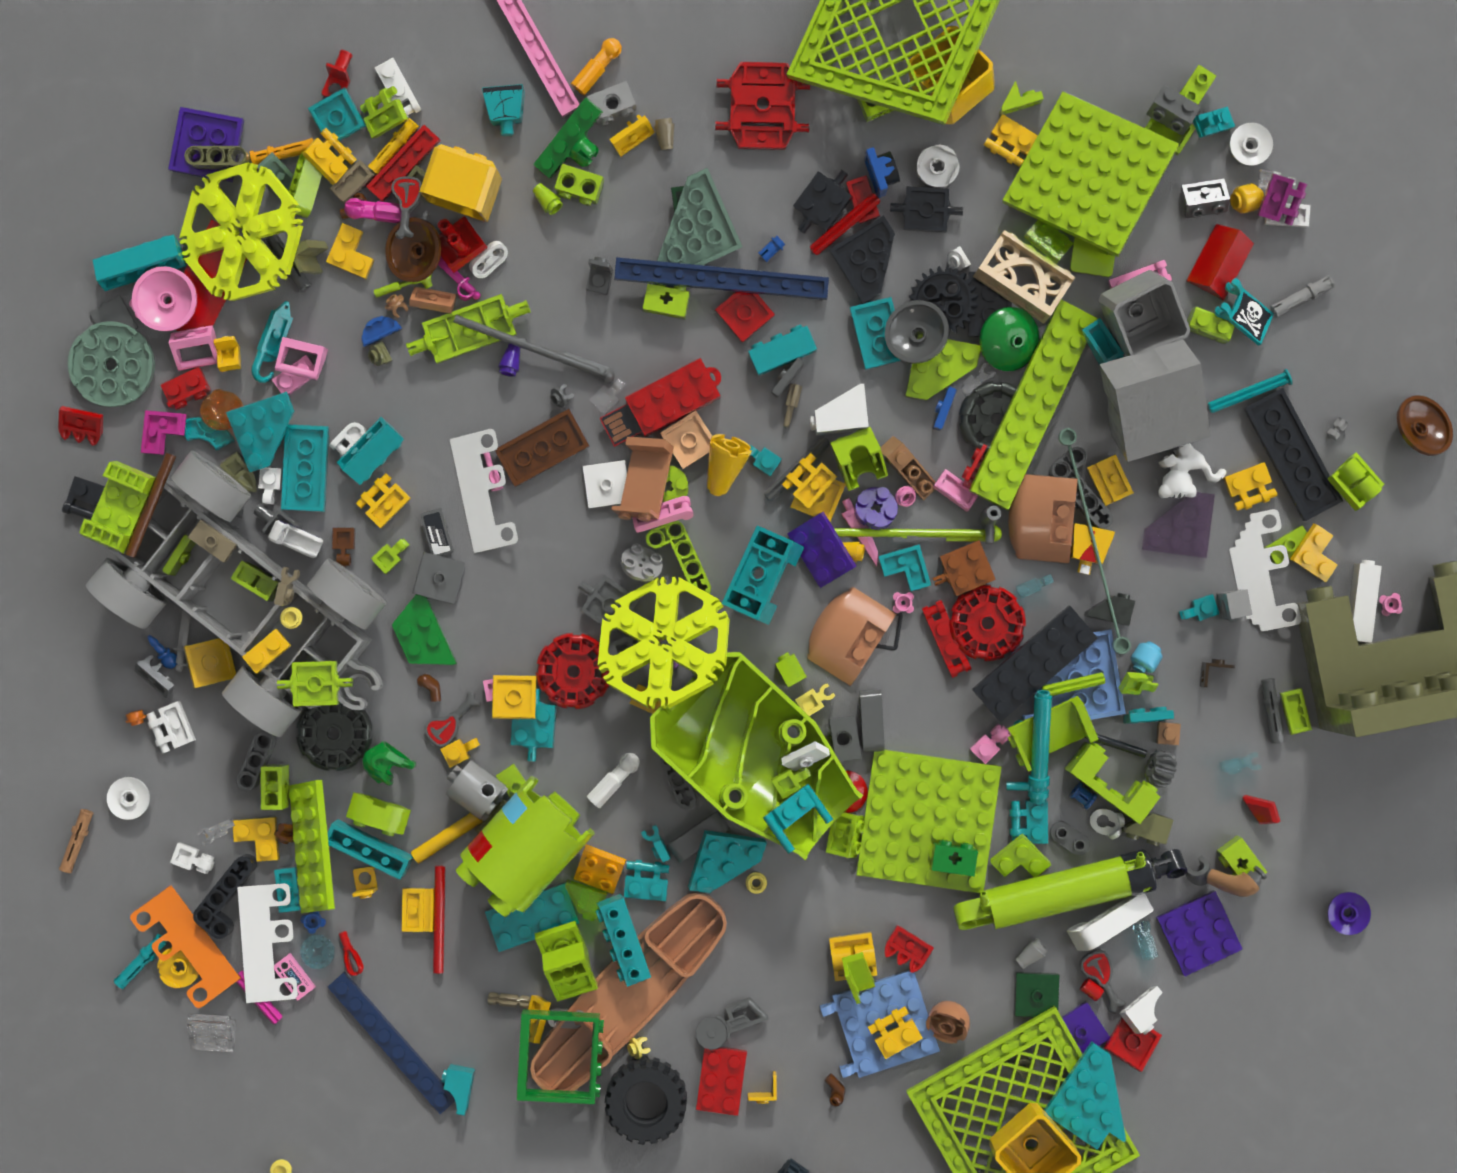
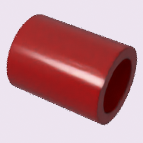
[1079,978,1104,1002]

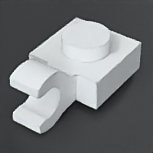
[258,467,283,505]

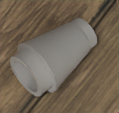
[1016,938,1048,968]

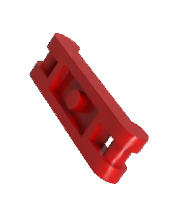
[921,600,972,678]

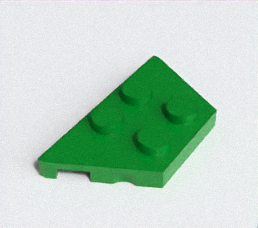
[392,594,457,665]

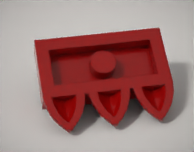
[58,406,104,446]
[884,924,934,973]

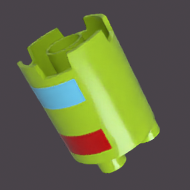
[455,776,595,917]

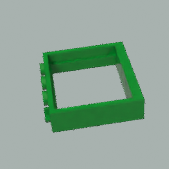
[517,1009,604,1104]

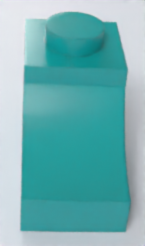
[441,1064,475,1116]

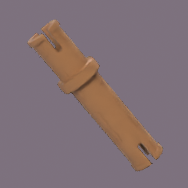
[59,809,94,873]

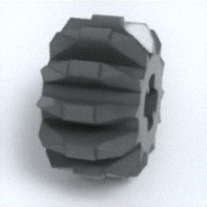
[1144,750,1177,788]

